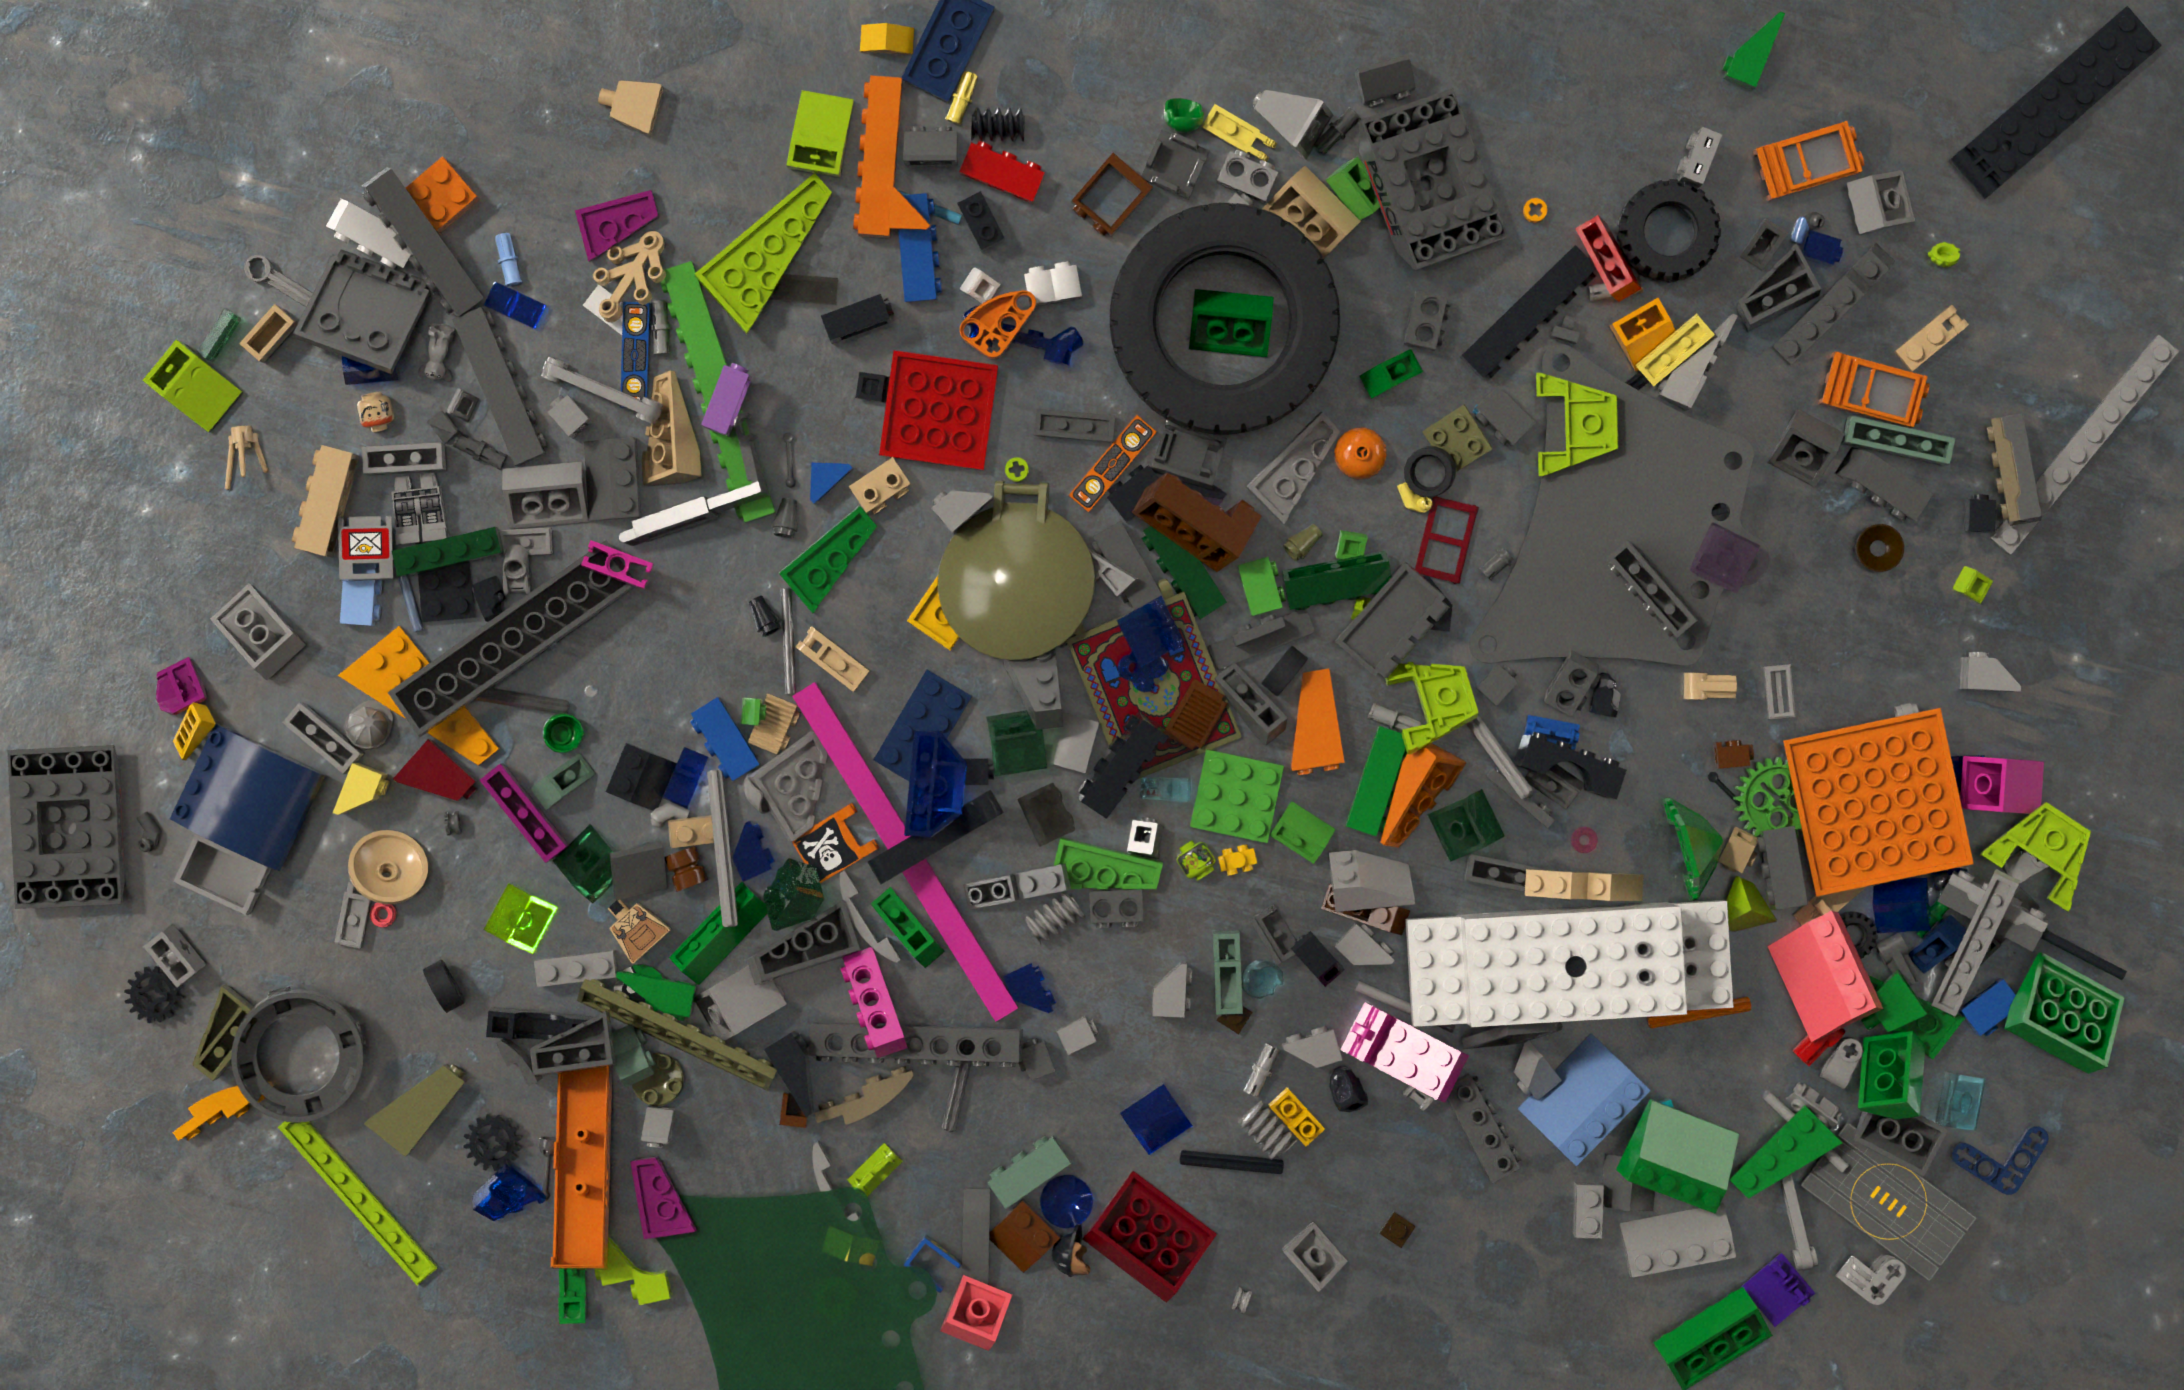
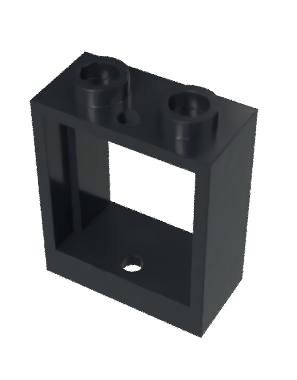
[821,294,894,344]

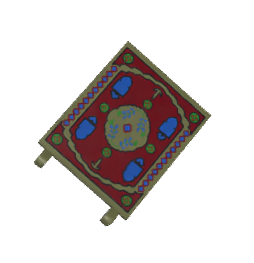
[1067,579,1242,784]

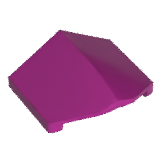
[156,657,207,715]

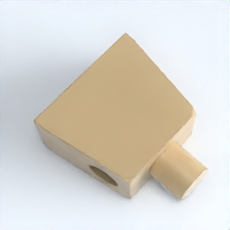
[598,81,664,136]

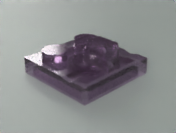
[1689,522,1761,594]

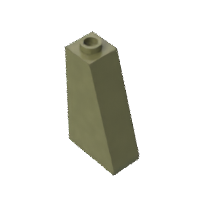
[364,1064,467,1157]

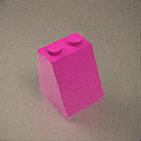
[1960,756,2044,814]

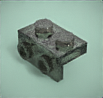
[1017,783,1075,847]

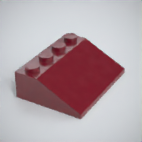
[1082,1171,1217,1303]

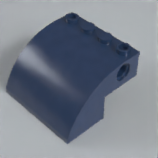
[170,724,325,871]

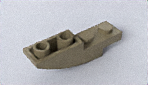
[814,1066,914,1125]

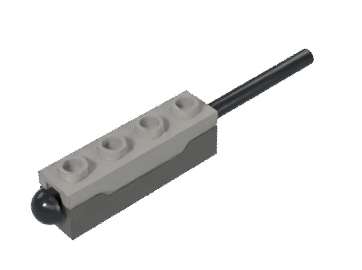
[1934,870,2127,980]

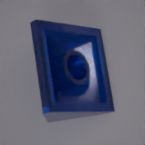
[1872,878,1931,934]

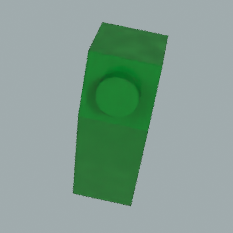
[1722,11,1785,90]
[871,887,945,968]
[616,970,697,1021]

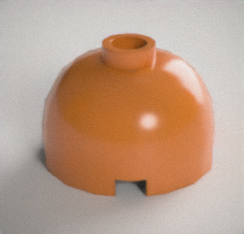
[1334,427,1387,480]

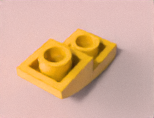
[1268,1087,1325,1147]

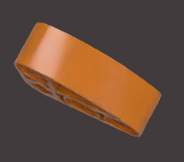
[960,290,1036,359]

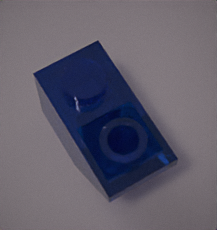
[732,820,775,882]
[1002,962,1056,1013]

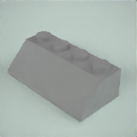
[1619,1203,1736,1278]

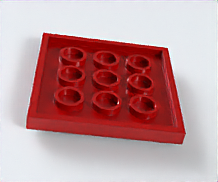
[879,350,998,470]

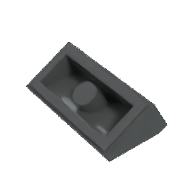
[1525,764,1584,810]

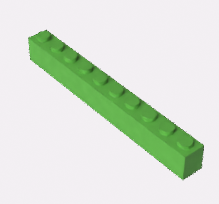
[660,261,776,523]

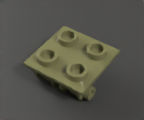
[1422,404,1493,472]

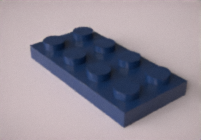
[901,0,995,103]
[873,670,972,787]

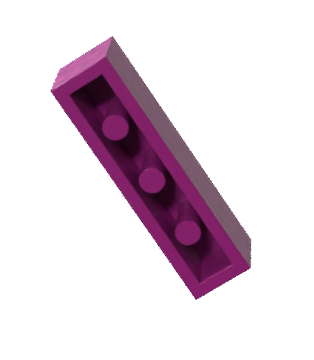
[479,763,569,863]

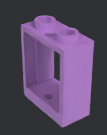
[701,363,752,437]

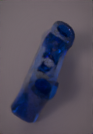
[962,305,1084,366]

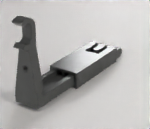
[619,413,769,546]

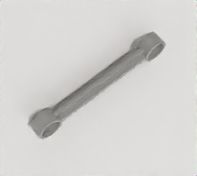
[244,255,313,307]

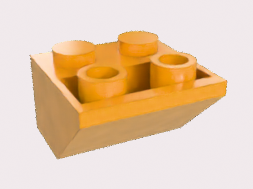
[1610,298,1676,372]

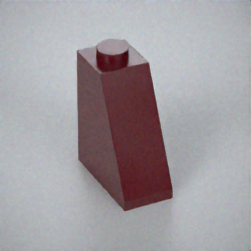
[393,739,478,801]

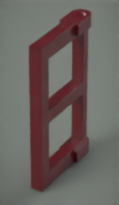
[1415,496,1479,584]

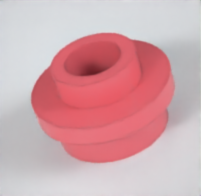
[370,903,397,927]

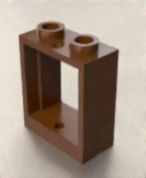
[1071,153,1153,237]

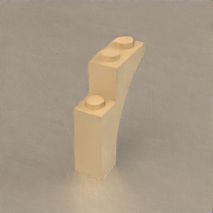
[1525,869,1644,901]

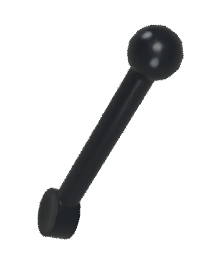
[1708,772,1742,813]

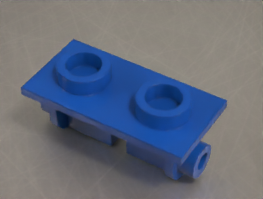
[1524,715,1580,751]

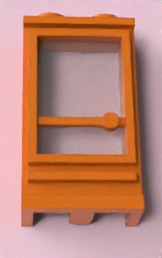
[1753,121,1865,201]
[1818,351,1930,428]

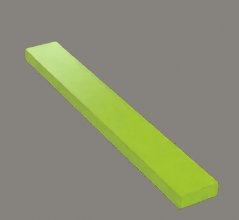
[278,1121,438,1286]

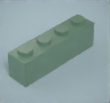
[1842,416,1955,466]

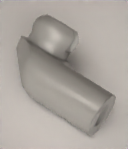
[651,803,690,827]

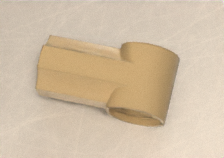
[1684,673,1737,700]

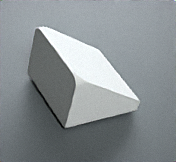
[960,268,1001,304]

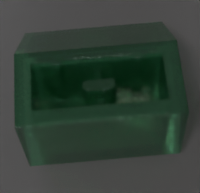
[986,710,1047,777]
[763,858,824,931]

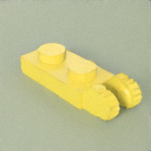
[1201,104,1277,162]

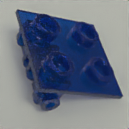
[1116,596,1185,667]

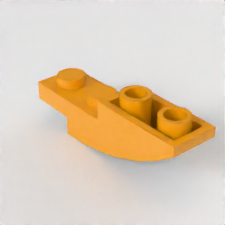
[172,1081,275,1141]

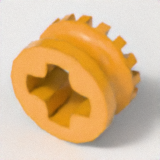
[1523,198,1547,223]

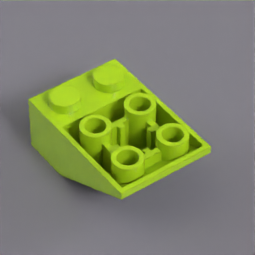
[787,90,854,178]
[142,340,242,432]

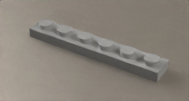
[1932,869,2020,1017]

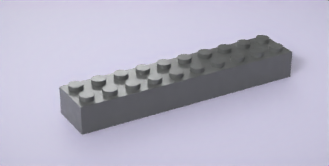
[388,540,635,737]

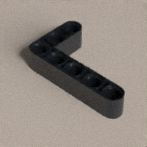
[868,790,1004,885]

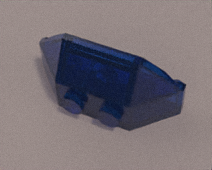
[904,730,967,838]

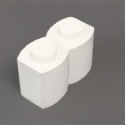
[1024,261,1082,307]

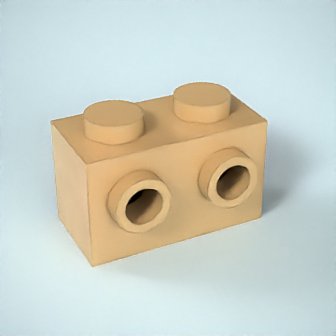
[849,457,911,515]

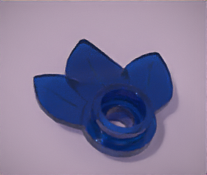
[1118,639,1169,692]

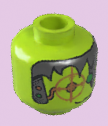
[1176,840,1216,881]

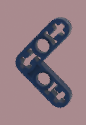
[1950,1126,2049,1195]

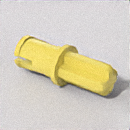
[945,71,978,125]

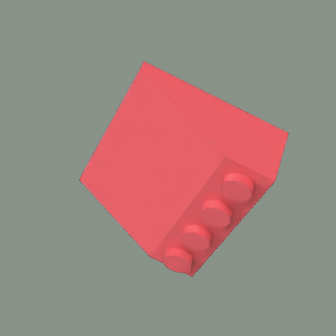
[1767,911,1883,1042]

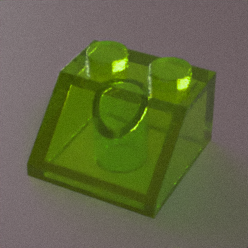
[483,882,558,954]

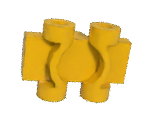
[1218,844,1257,876]

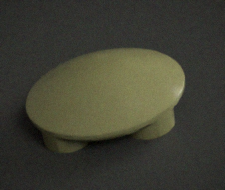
[632,1053,684,1106]

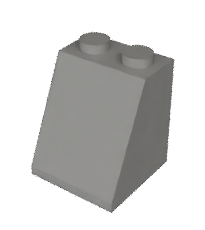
[694,965,786,1041]

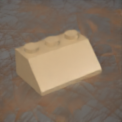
[1262,166,1361,259]

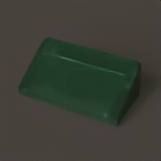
[197,309,241,362]

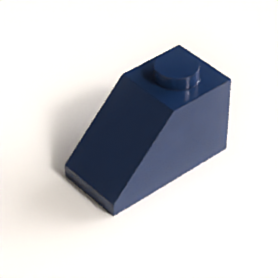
[1908,914,1967,974]

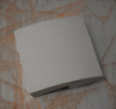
[1035,712,1099,773]

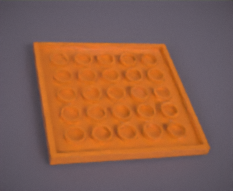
[1783,708,1974,897]

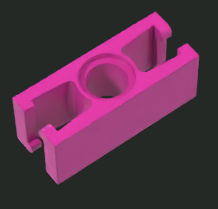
[581,540,654,590]

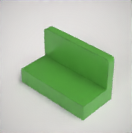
[1270,802,1335,864]

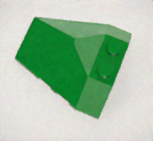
[1662,797,1723,901]

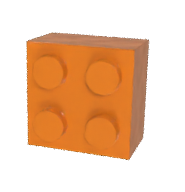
[406,156,480,233]

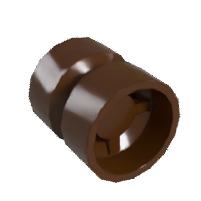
[664,845,708,892]

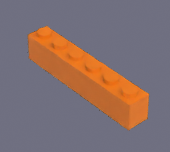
[853,75,903,239]

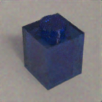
[1802,230,1844,267]

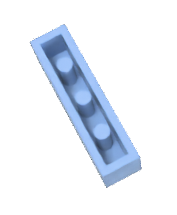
[340,518,382,626]

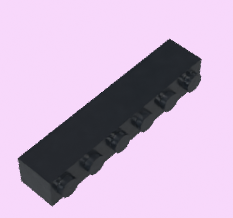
[1460,245,1596,380]

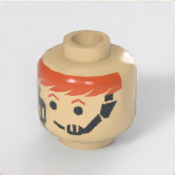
[357,391,394,432]

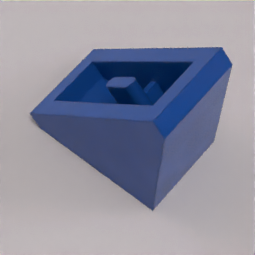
[810,462,853,504]

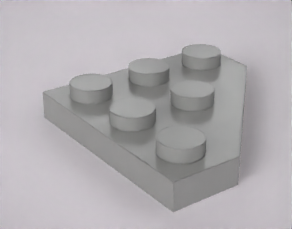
[749,731,828,842]

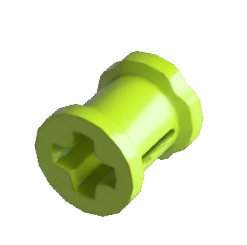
[1005,457,1029,482]

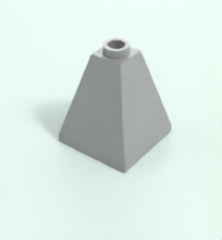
[1253,90,1333,160]

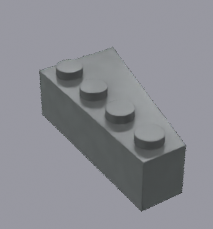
[747,900,860,985]

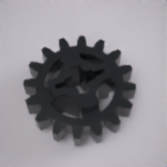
[124,966,183,1023]
[463,1113,521,1171]

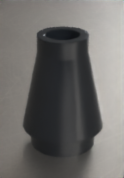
[748,596,781,637]

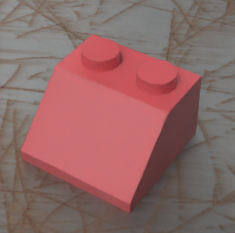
[940,1275,1012,1351]

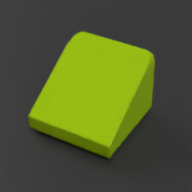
[1953,566,1993,604]

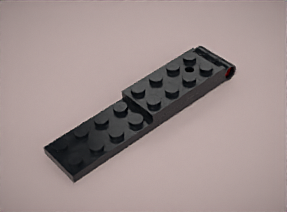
[1950,6,2162,200]

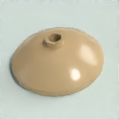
[348,830,428,904]

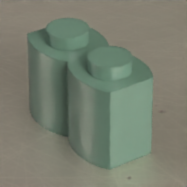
[612,1024,656,1087]

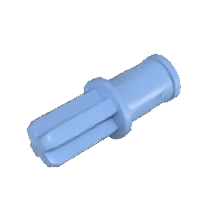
[495,233,522,287]

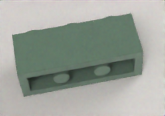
[988,1135,1071,1209]

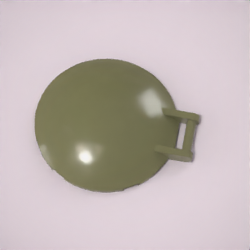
[938,480,1095,660]

